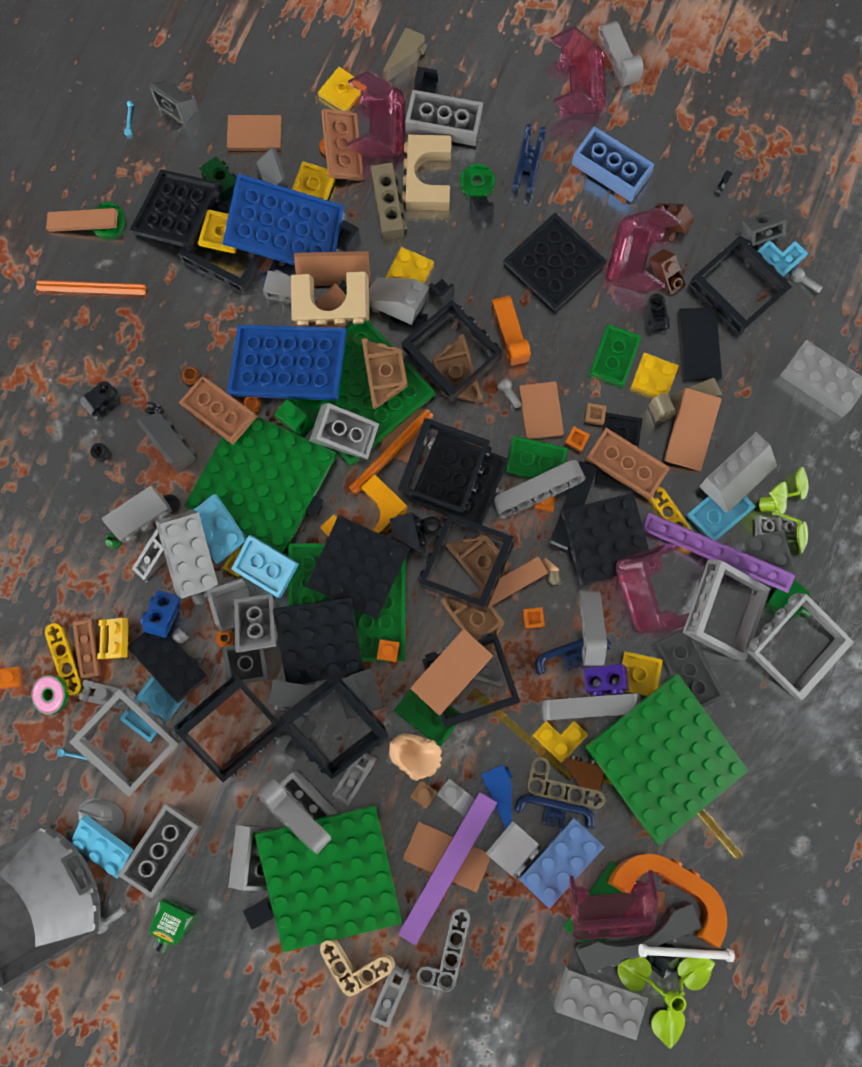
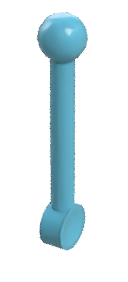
[124,100,134,136]
[57,749,88,760]

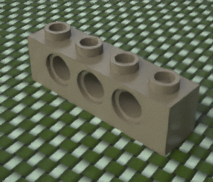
[371,162,407,240]

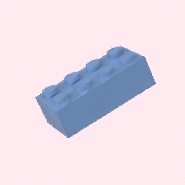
[572,126,655,202]
[518,817,604,909]

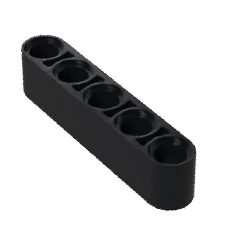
[548,461,598,553]

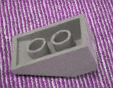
[369,277,430,325]
[309,403,379,460]
[234,594,278,653]
[486,822,541,878]

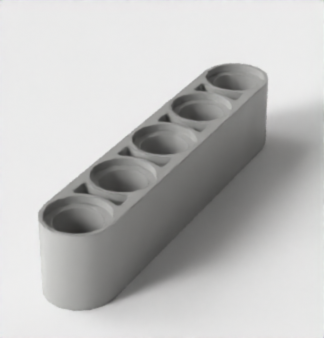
[493,460,585,518]
[542,693,640,721]

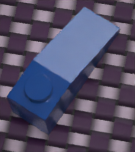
[481,764,513,829]

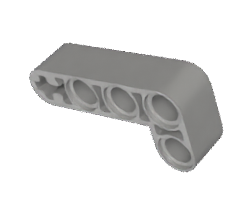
[598,21,643,87]
[579,590,607,666]
[257,779,332,854]
[417,907,470,991]

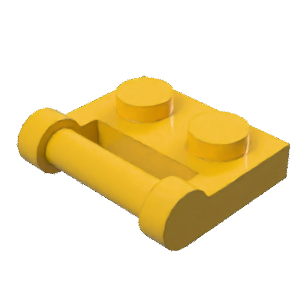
[97,618,129,660]

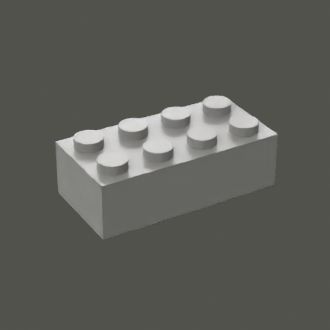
[405,90,483,146]
[780,340,862,418]
[155,510,218,599]
[118,804,203,898]
[553,966,648,1040]

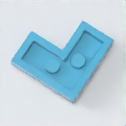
[757,241,808,277]

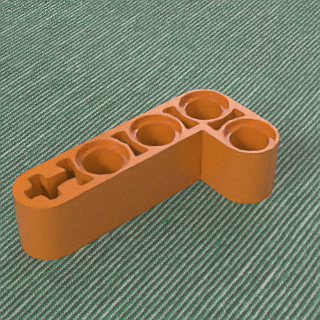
[491,295,531,366]

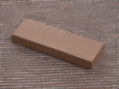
[72,618,101,680]

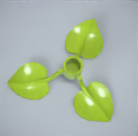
[759,467,809,555]
[617,956,715,1049]

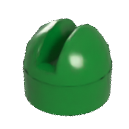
[105,533,122,549]

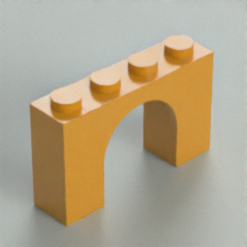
[320,474,408,537]

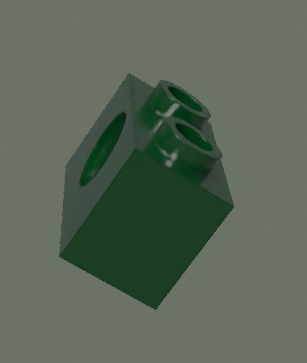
[199,156,237,203]

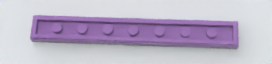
[643,513,796,593]
[398,792,497,945]

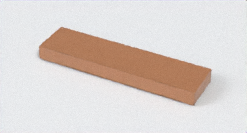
[46,208,118,232]
[471,556,548,612]

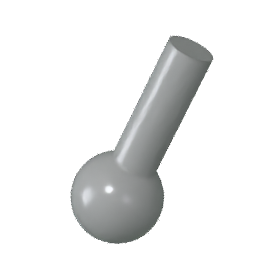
[790,268,822,293]
[497,378,522,408]
[191,583,224,605]
[97,906,127,934]

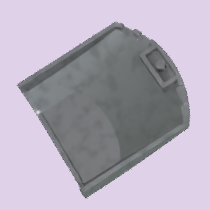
[0,824,101,991]

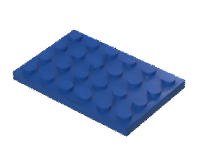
[222,173,344,265]
[227,325,347,401]

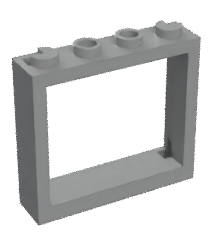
[683,560,770,661]
[746,592,854,700]
[69,686,182,797]

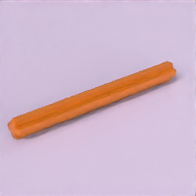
[36,280,146,295]
[349,409,433,494]

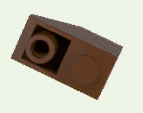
[649,203,695,233]
[649,249,686,295]
[564,755,605,791]

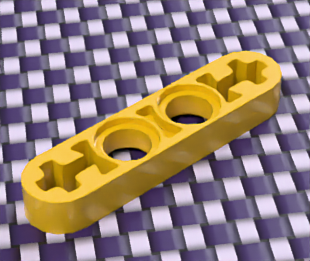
[649,487,692,553]
[45,623,84,696]

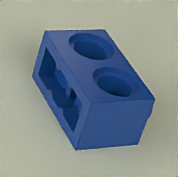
[141,590,181,638]

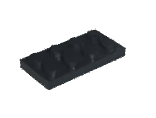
[128,632,208,704]

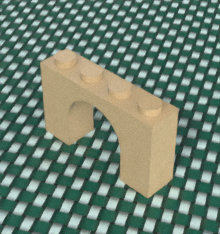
[402,135,451,211]
[291,272,369,326]

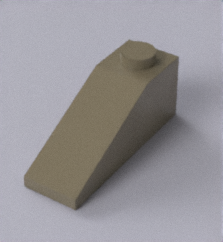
[383,28,427,82]

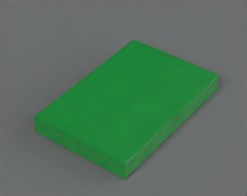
[588,324,642,387]
[504,436,569,479]
[393,680,461,747]

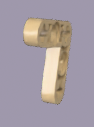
[320,939,395,996]

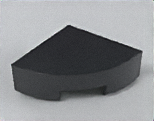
[715,170,733,196]

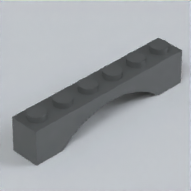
[575,901,701,975]

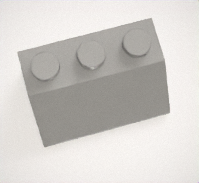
[101,486,172,543]
[228,825,276,891]

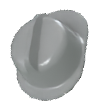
[77,798,124,834]

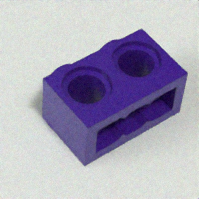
[584,664,629,697]

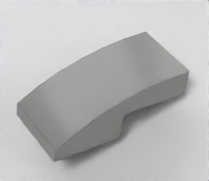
[755,516,797,538]

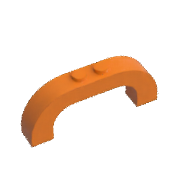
[607,854,727,948]

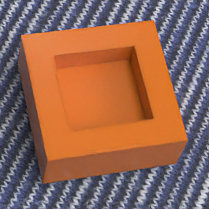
[565,426,590,452]
[534,495,556,512]
[523,607,545,629]
[377,639,400,662]
[0,667,22,689]

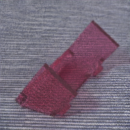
[550,26,607,114]
[347,70,405,158]
[605,207,681,292]
[616,543,689,633]
[569,870,659,940]

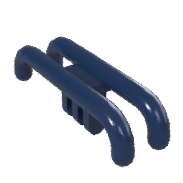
[512,124,546,194]
[535,637,612,675]
[515,794,596,829]

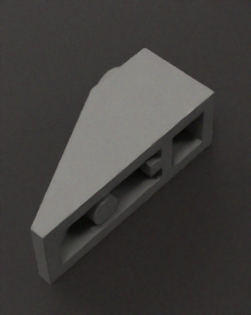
[263,270,318,303]
[132,529,166,581]
[437,779,496,832]

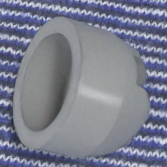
[172,627,190,644]

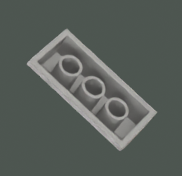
[699,432,777,513]

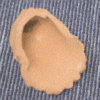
[389,733,442,781]

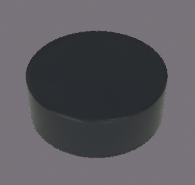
[164,494,181,514]

